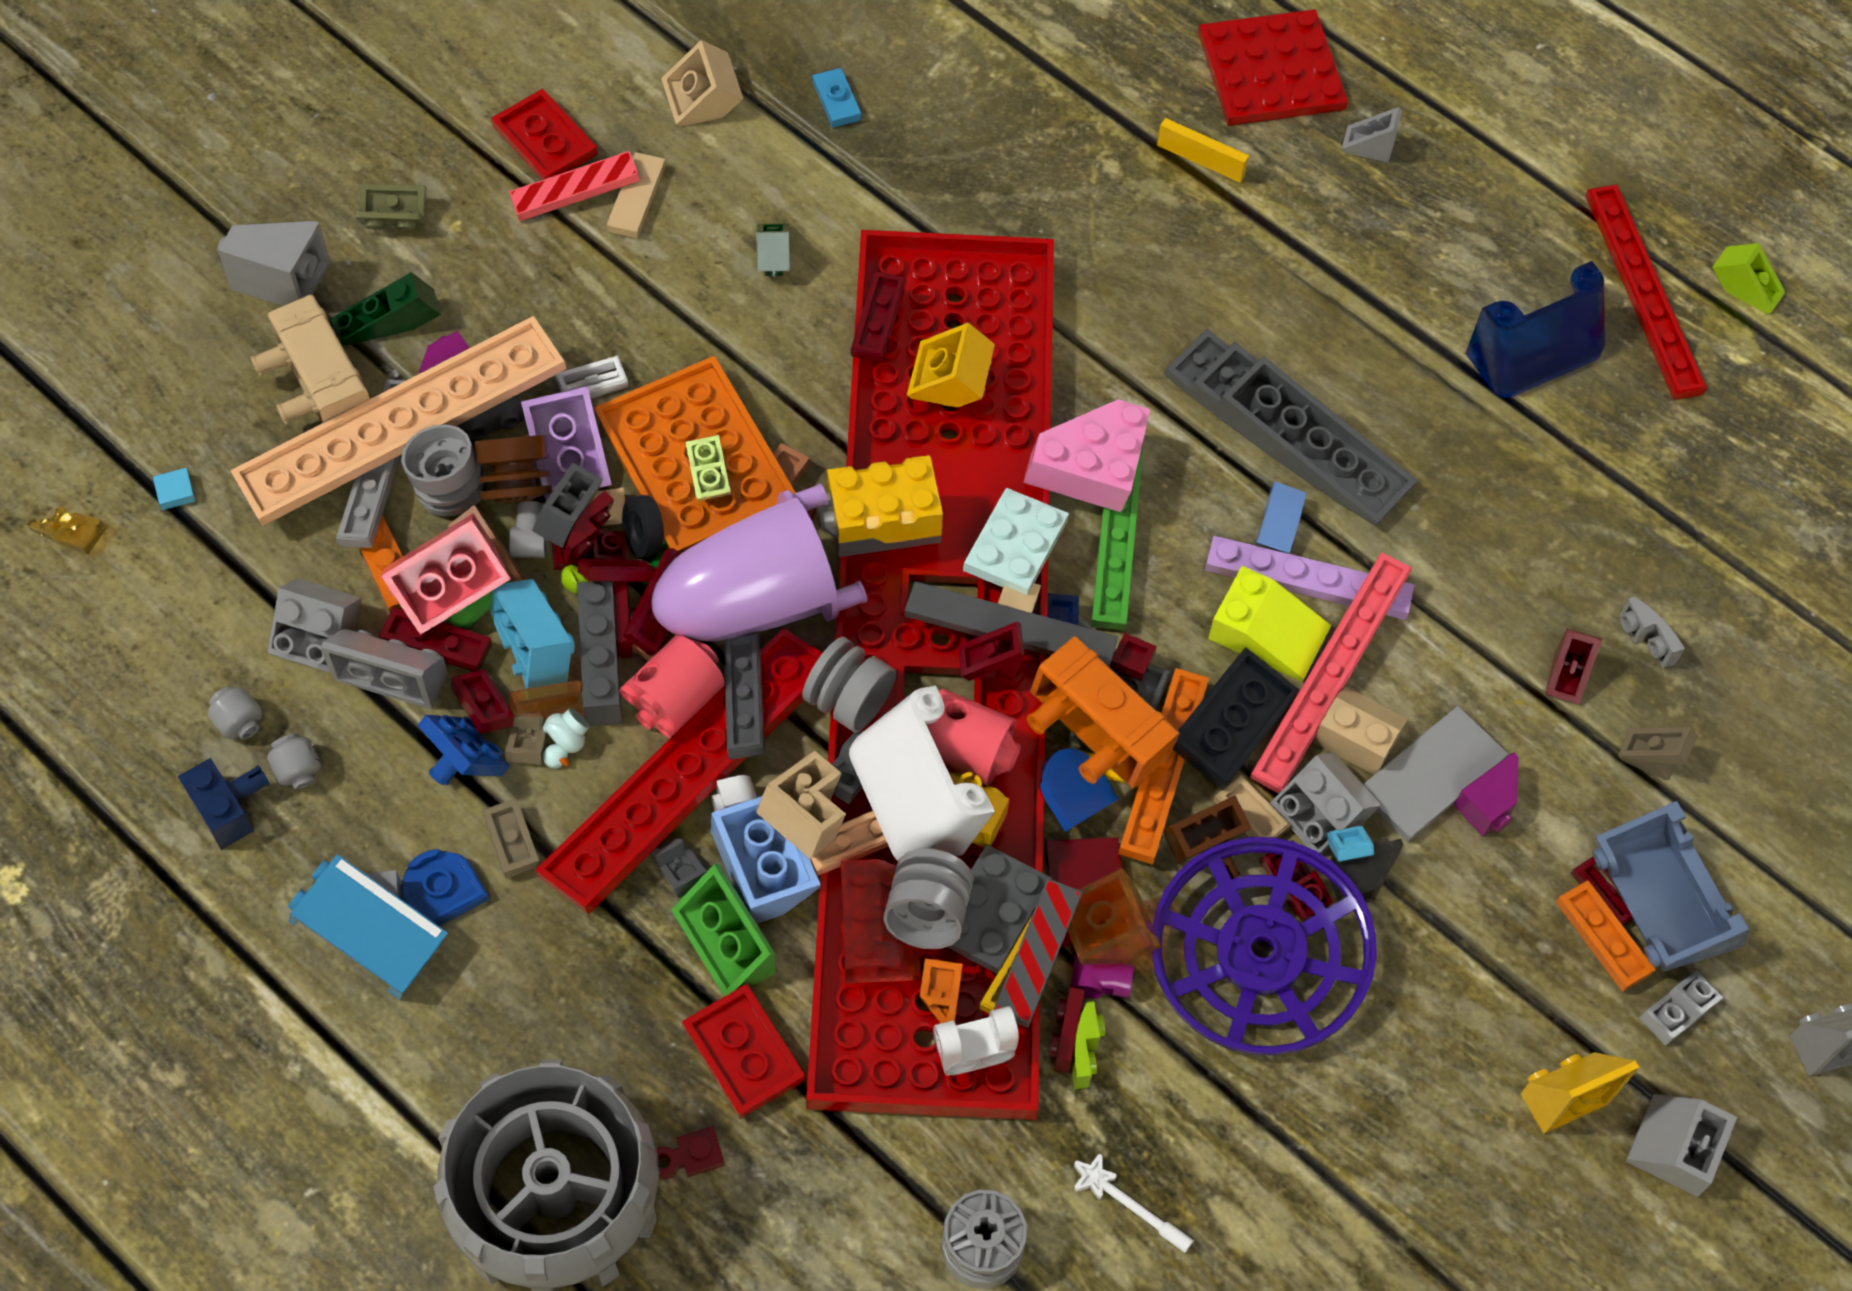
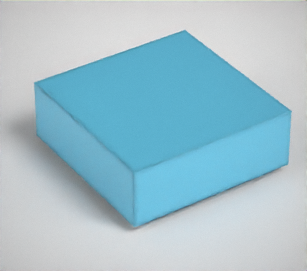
[153,468,196,510]
[1327,826,1374,862]

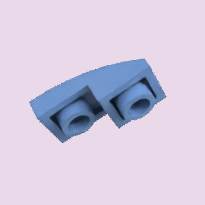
[1255,481,1306,554]

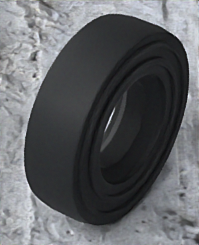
[622,495,664,558]

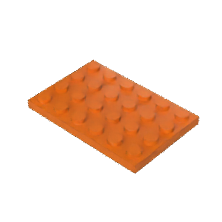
[593,355,796,554]

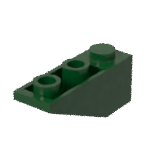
[331,272,441,346]

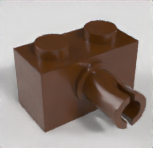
[1163,795,1251,880]

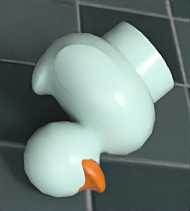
[543,708,590,769]

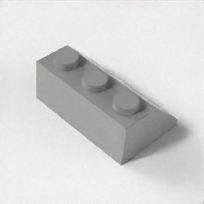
[321,628,448,709]

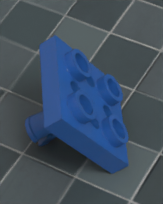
[418,715,510,785]

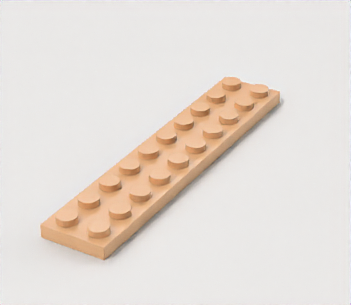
[230,316,567,526]

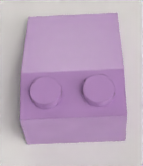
[521,386,612,501]

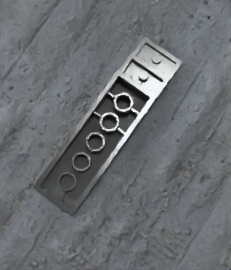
[1164,328,1418,526]

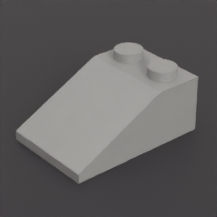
[1790,1003,1852,1077]

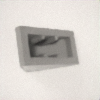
[1342,107,1402,163]

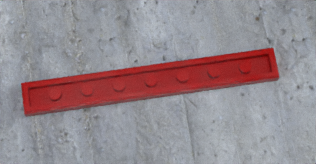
[1585,184,1707,400]

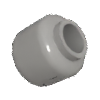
[207,686,263,740]
[267,733,322,790]

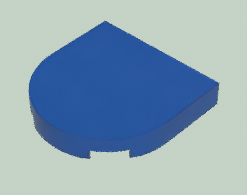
[1040,748,1119,832]
[401,849,489,926]

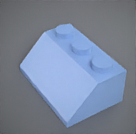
[711,796,821,924]

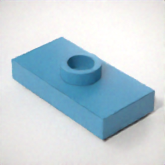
[812,68,861,128]

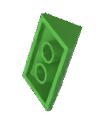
[671,864,776,996]

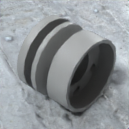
[401,424,487,517]
[802,636,896,733]
[883,849,974,949]
[942,1190,1027,1289]

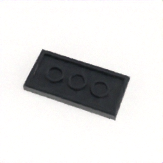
[1172,647,1300,790]

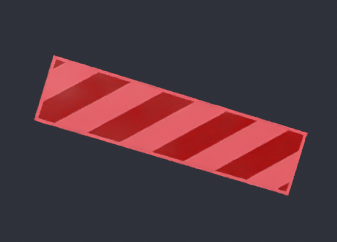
[509,151,640,221]

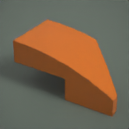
[920,958,963,1023]

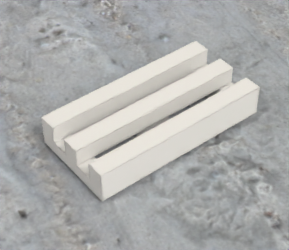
[555,355,629,399]

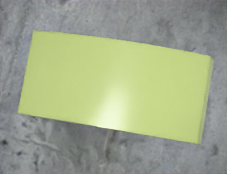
[685,435,731,501]

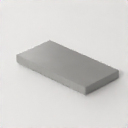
[1363,706,1509,843]

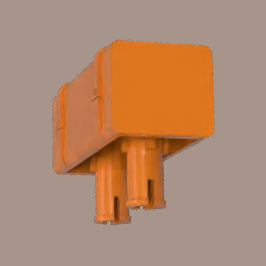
[1027,636,1180,789]

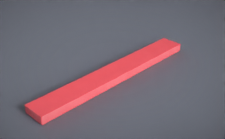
[1250,552,1412,793]

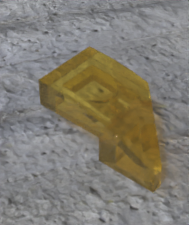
[27,506,107,555]

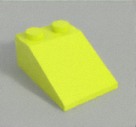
[1208,566,1332,682]

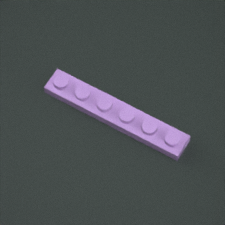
[1205,536,1415,620]

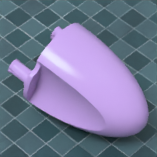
[652,483,867,641]

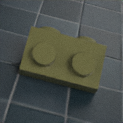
[355,183,427,231]

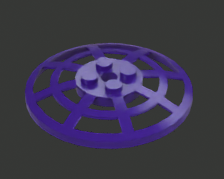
[1151,837,1377,1056]

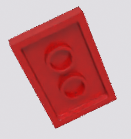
[491,88,598,180]
[681,984,806,1119]

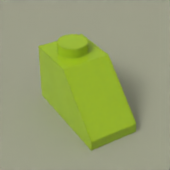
[1712,243,1785,314]

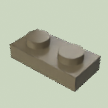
[482,798,540,878]

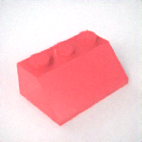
[381,513,511,635]

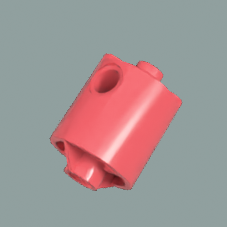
[619,635,725,739]
[926,688,1021,786]

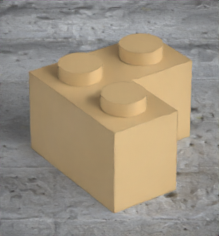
[756,750,846,860]

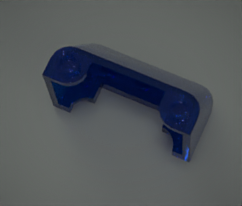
[1465,261,1605,398]

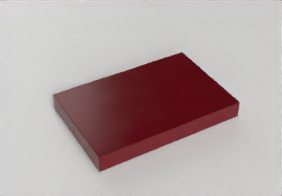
[1045,837,1129,947]

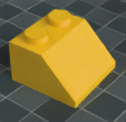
[907,323,995,407]

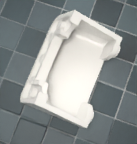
[849,685,995,861]

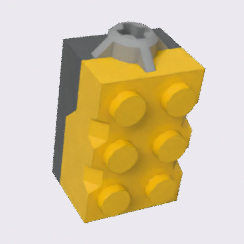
[817,455,943,557]

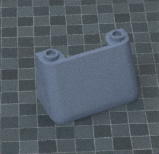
[1592,801,1749,971]

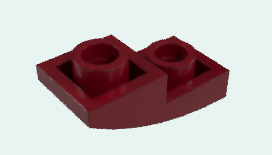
[562,491,614,563]
[551,529,628,570]
[1258,840,1334,921]

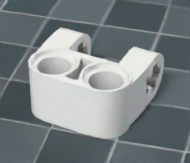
[933,1006,1019,1075]

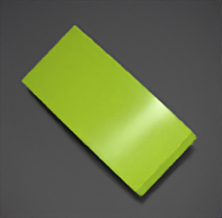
[1072,1001,1105,1089]

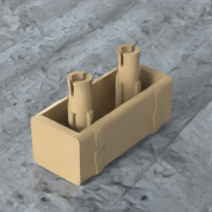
[250,295,370,425]

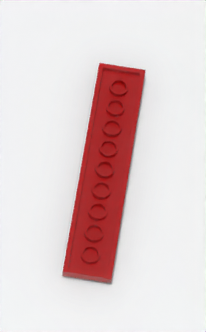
[535,628,823,915]

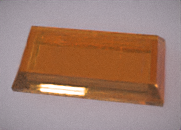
[509,680,582,714]

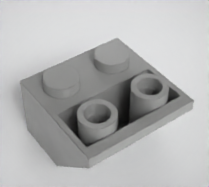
[267,578,361,673]
[1270,752,1381,855]
[1625,1094,1737,1197]

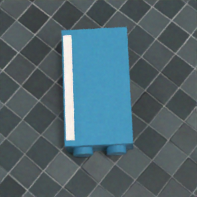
[288,854,448,1000]

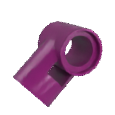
[1070,951,1134,999]

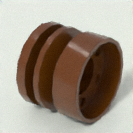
[474,435,552,503]

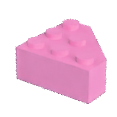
[1023,399,1150,512]

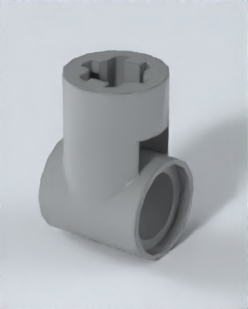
[509,501,548,558]

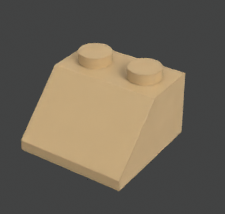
[661,40,744,127]
[1313,686,1408,775]

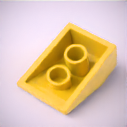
[1521,1052,1640,1134]

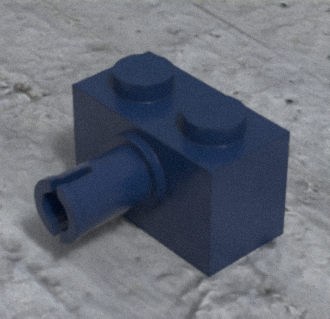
[178,758,270,850]

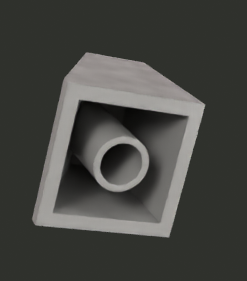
[217,221,331,306]

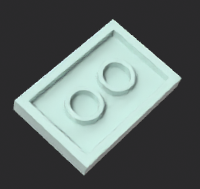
[963,488,1069,595]

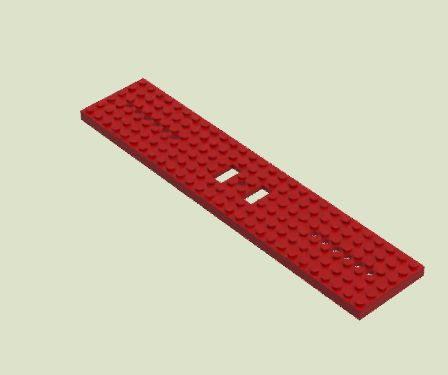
[806,229,1054,1120]

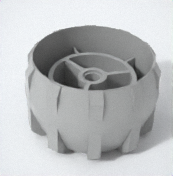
[433,1059,660,1291]

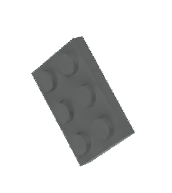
[947,844,1052,974]

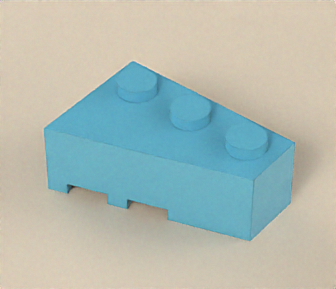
[490,579,575,704]

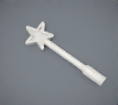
[1074,1154,1194,1253]

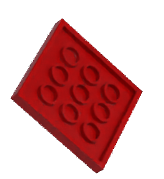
[1198,9,1348,126]

